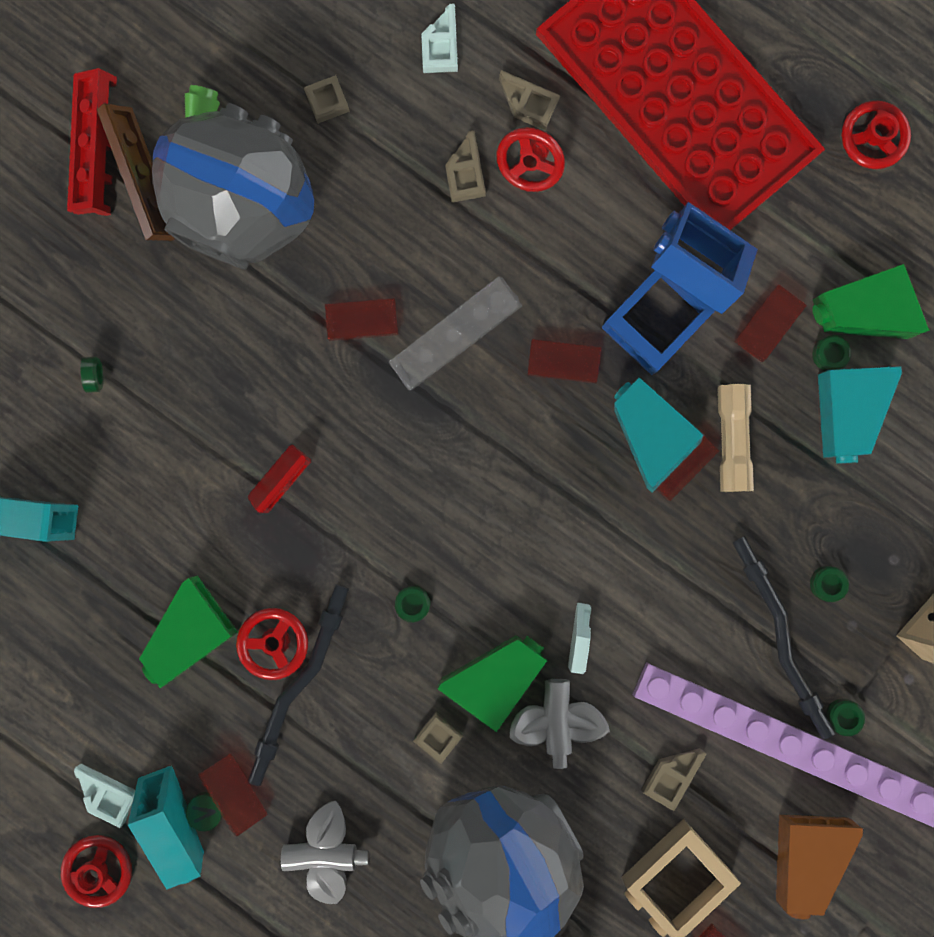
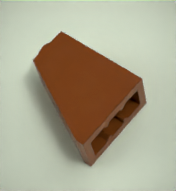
[776,814,863,919]

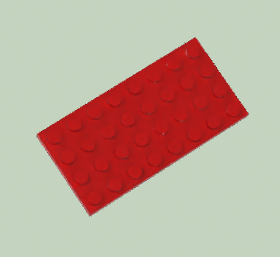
[536,0,825,231]

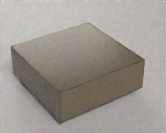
[304,75,350,124]
[413,712,463,764]

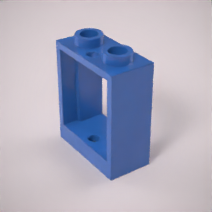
[651,202,758,314]
[602,270,716,375]

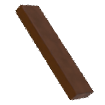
[97,103,176,241]

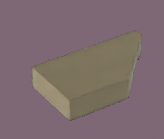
[499,70,560,131]
[445,131,486,202]
[641,748,707,811]

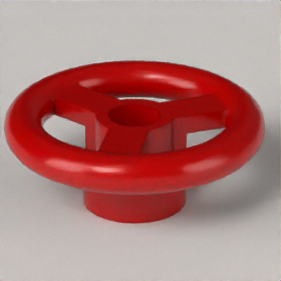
[841,100,911,169]
[496,127,565,192]
[236,608,308,680]
[61,835,132,908]

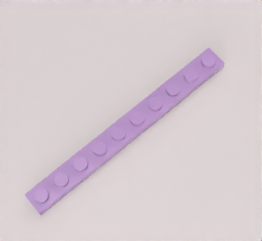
[632,662,934,827]

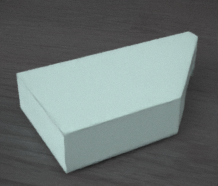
[421,4,458,73]
[568,603,591,674]
[74,764,135,828]

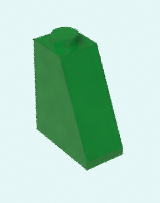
[812,264,930,339]
[139,576,238,688]
[437,635,547,732]

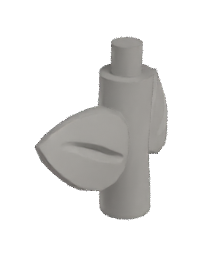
[510,679,610,769]
[281,801,370,904]

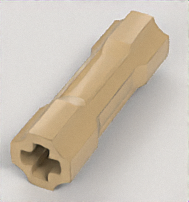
[718,384,754,492]

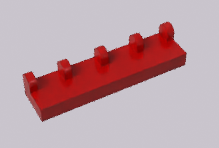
[67,68,117,216]

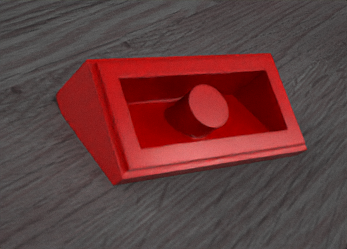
[248,445,311,513]

